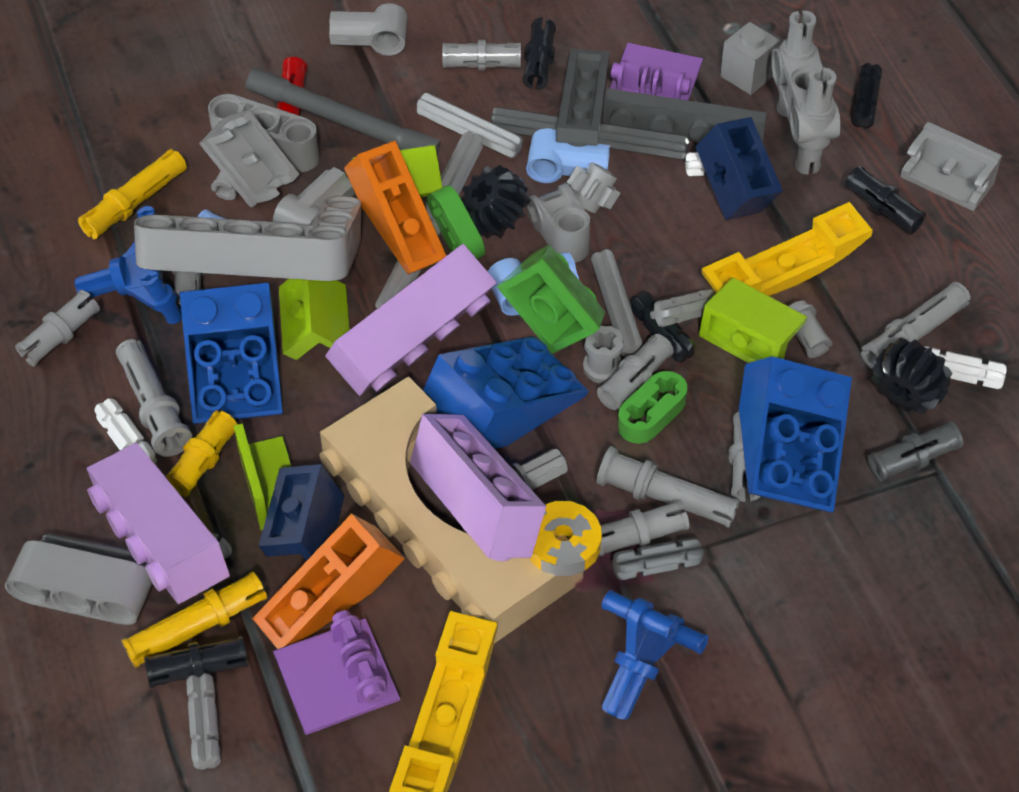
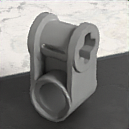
[526,183,590,262]

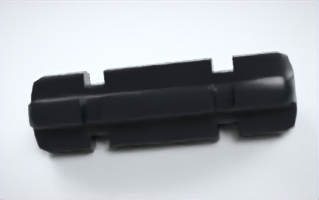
[852,62,882,129]
[631,292,696,363]

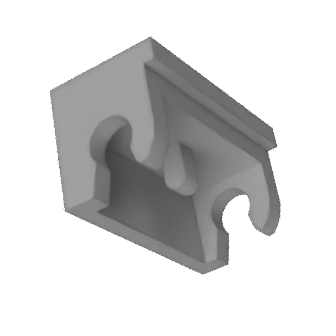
[199,109,299,207]
[900,122,1002,211]

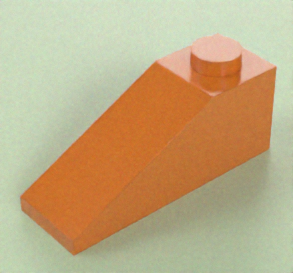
[344,140,446,275]
[252,514,405,649]

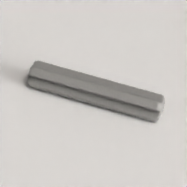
[416,93,523,158]
[591,249,643,357]

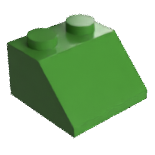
[497,244,605,354]

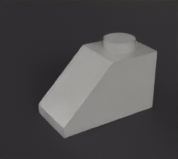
[720,22,784,95]

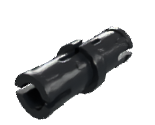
[523,17,556,90]
[844,166,926,235]
[144,636,248,688]

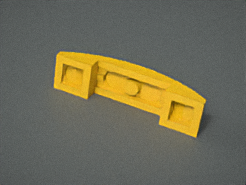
[702,202,873,296]
[389,611,498,792]

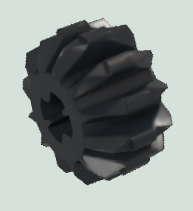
[461,165,531,239]
[871,338,952,414]

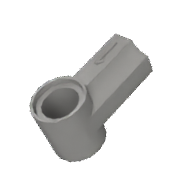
[329,3,408,56]
[273,167,355,224]

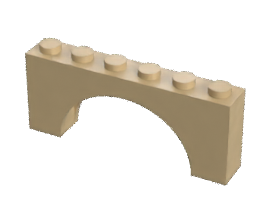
[319,376,583,644]

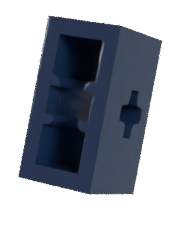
[696,117,783,220]

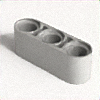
[208,94,320,172]
[5,540,153,625]

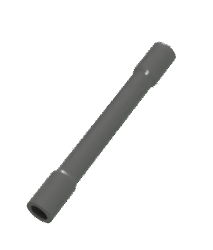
[246,67,441,154]

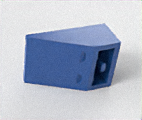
[179,283,283,425]
[423,336,589,449]
[739,356,852,513]

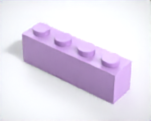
[325,244,497,397]
[410,414,546,561]
[87,442,230,604]

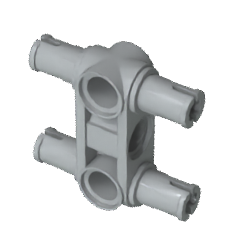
[772,11,840,174]

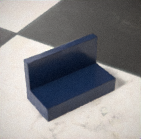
[259,464,345,561]

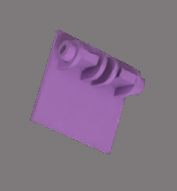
[610,43,703,100]
[273,610,400,735]

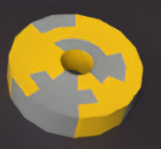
[529,501,602,576]

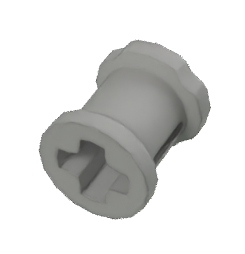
[583,325,623,384]

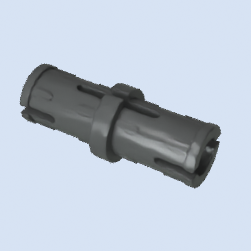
[868,421,963,482]

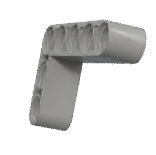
[134,196,361,281]

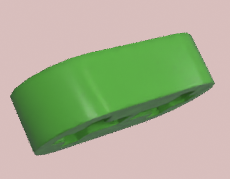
[427,185,485,260]
[618,371,687,444]

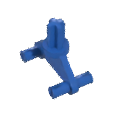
[75,206,182,324]
[602,590,709,720]

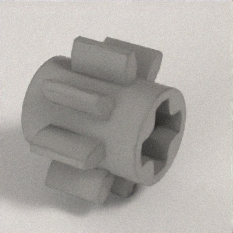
[567,162,621,214]

